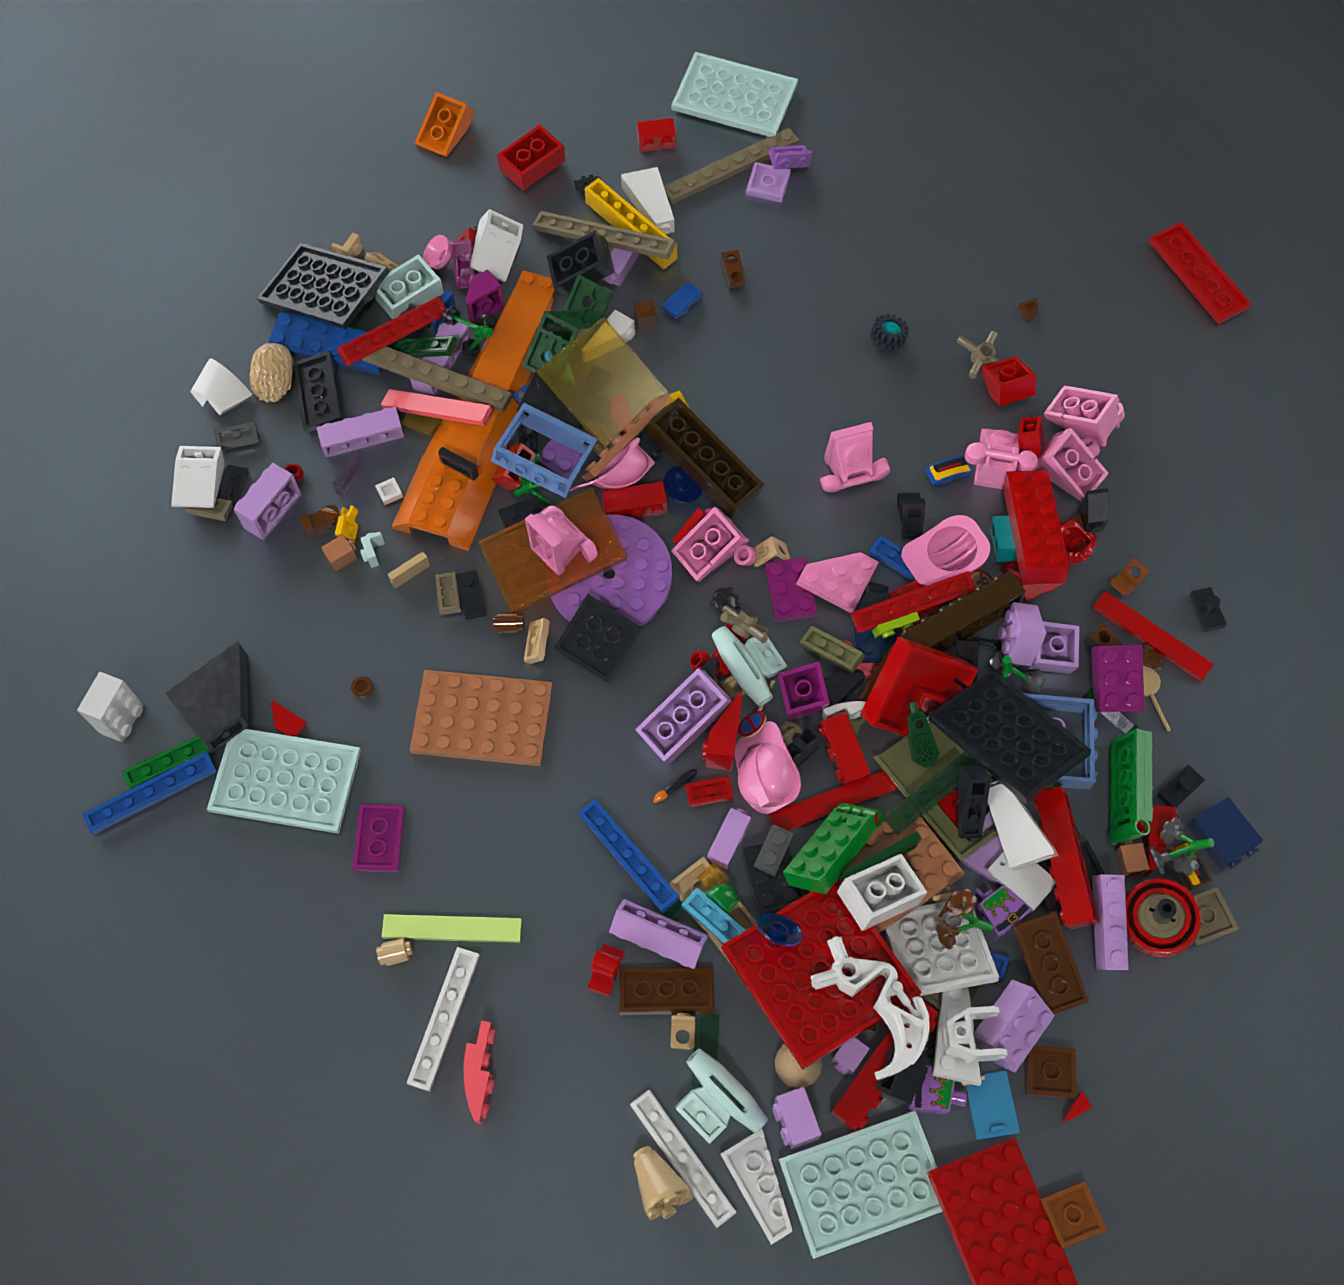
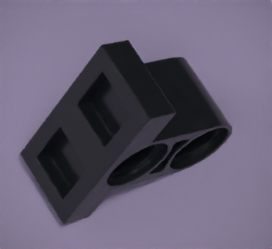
[897,492,926,538]

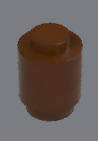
[493,612,524,634]

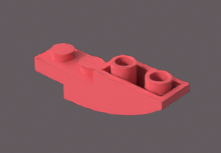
[464,1021,496,1124]

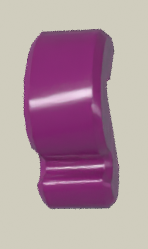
[452,240,475,289]

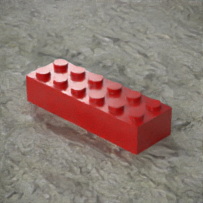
[1003,470,1070,585]

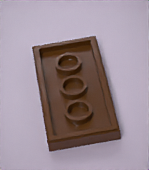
[1011,911,1089,1014]
[620,966,714,1015]

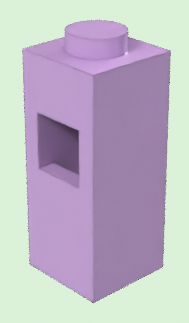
[603,248,640,286]
[707,808,751,870]

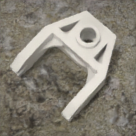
[941,1006,1008,1063]

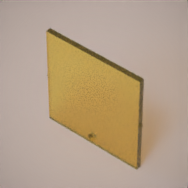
[536,317,668,448]

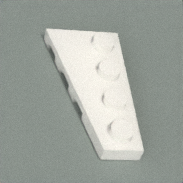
[932,987,982,1086]
[720,1129,792,1245]

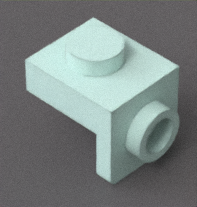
[360,532,385,568]

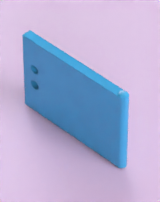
[965,1070,1020,1140]

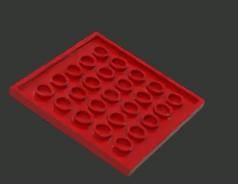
[721,878,922,1070]

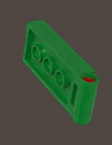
[1108,728,1153,846]
[783,803,884,894]

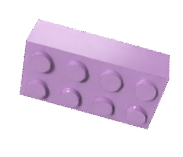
[635,668,732,763]

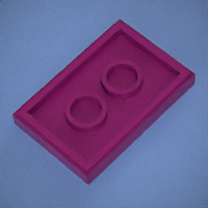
[352,804,405,872]

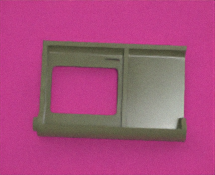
[873,717,1029,862]

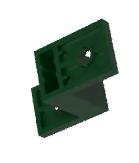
[522,275,614,379]

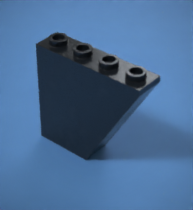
[165,641,249,753]

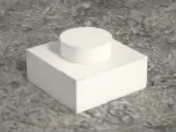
[375,477,403,505]

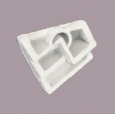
[190,358,253,416]

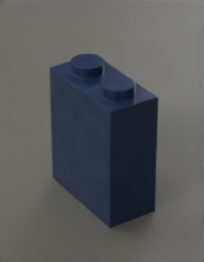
[1187,796,1263,870]

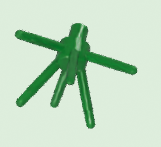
[514,453,560,506]

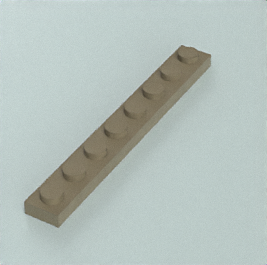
[664,128,799,205]
[532,211,676,260]
[362,347,512,413]

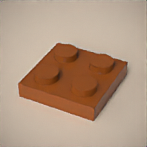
[1040,1181,1107,1249]

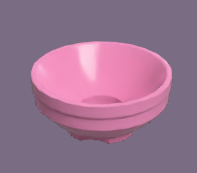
[423,235,453,270]

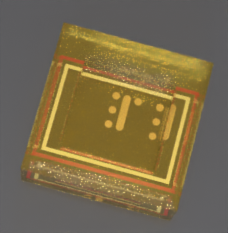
[698,862,730,890]

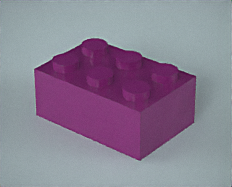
[1091,645,1145,712]

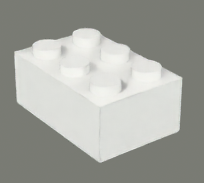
[77,672,144,743]
[837,854,927,931]

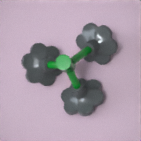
[990,650,1045,694]
[1150,817,1214,876]

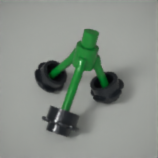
[442,306,496,358]

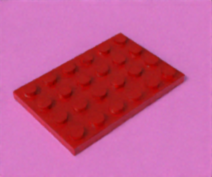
[926,1138,1079,1285]

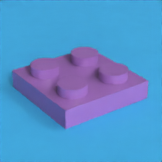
[537,439,592,479]

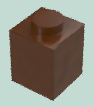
[634,300,657,333]

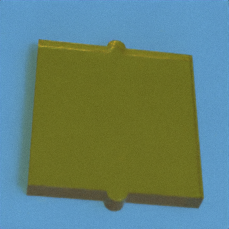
[401,413,442,437]

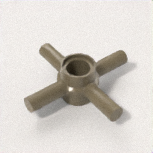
[956,331,1000,379]
[721,605,768,643]

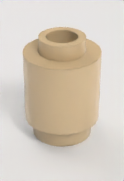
[376,938,413,966]

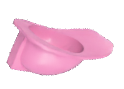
[570,438,655,491]
[901,515,990,586]
[734,721,801,814]

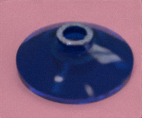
[663,467,702,503]
[756,913,802,946]

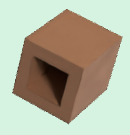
[321,534,357,572]
[1115,841,1149,878]

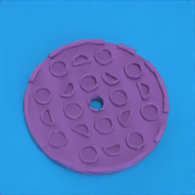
[546,515,673,626]

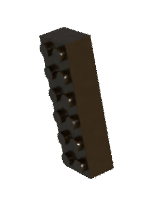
[646,397,764,518]
[901,571,1026,652]

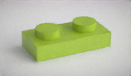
[872,612,920,639]

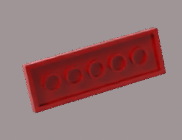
[1149,222,1252,325]

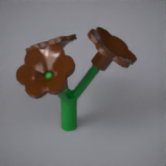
[936,889,993,950]

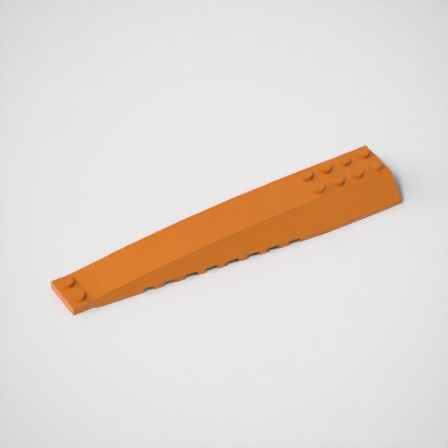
[392,270,557,551]

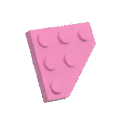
[796,552,879,613]

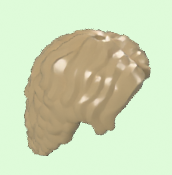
[249,343,294,403]

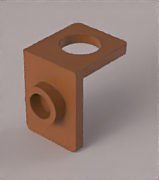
[1109,558,1150,596]

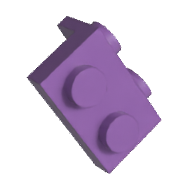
[768,145,813,169]

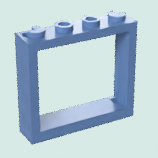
[490,403,597,498]
[1022,693,1098,790]

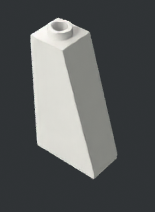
[621,167,675,234]
[988,781,1058,870]

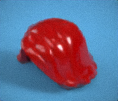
[1060,520,1097,564]

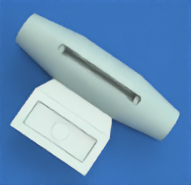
[711,626,788,706]
[675,1049,768,1144]

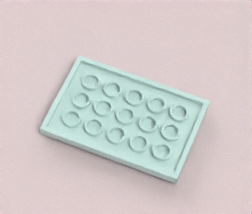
[671,52,798,137]
[207,729,361,834]
[778,1111,942,1259]

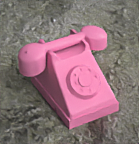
[1044,385,1125,457]
[820,422,890,493]
[1035,428,1109,502]
[965,429,1038,490]
[525,505,598,576]
[671,507,757,582]

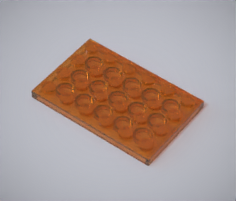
[478,487,628,613]

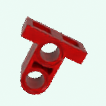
[587,944,625,997]

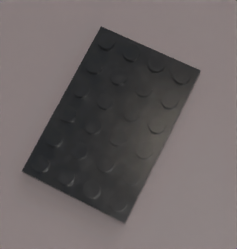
[257,243,389,330]
[928,669,1091,804]

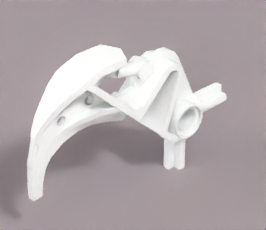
[810,937,929,1080]

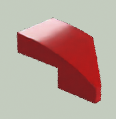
[270,700,306,737]

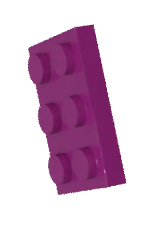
[764,557,817,623]

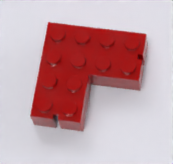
[860,636,979,736]

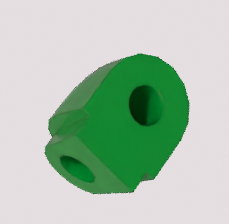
[706,883,739,913]

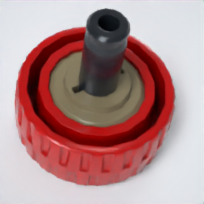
[1125,878,1201,958]

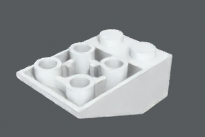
[470,209,523,283]
[171,446,225,508]

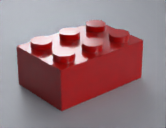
[497,124,566,191]

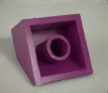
[466,269,504,325]
[778,662,830,720]

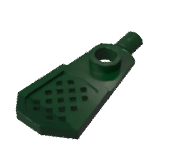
[907,701,940,768]

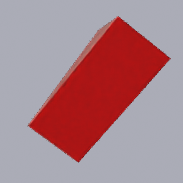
[1062,1091,1092,1123]

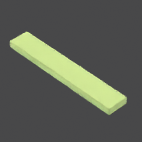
[382,914,522,943]

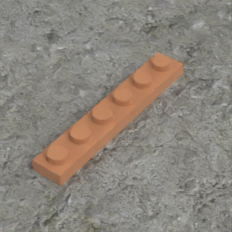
[582,393,671,483]

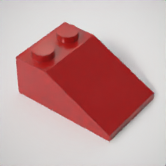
[702,694,743,771]

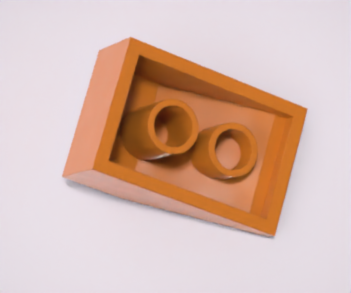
[414,92,475,157]

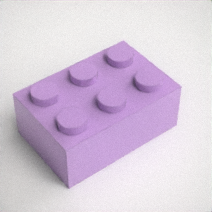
[234,463,301,540]
[973,979,1055,1073]

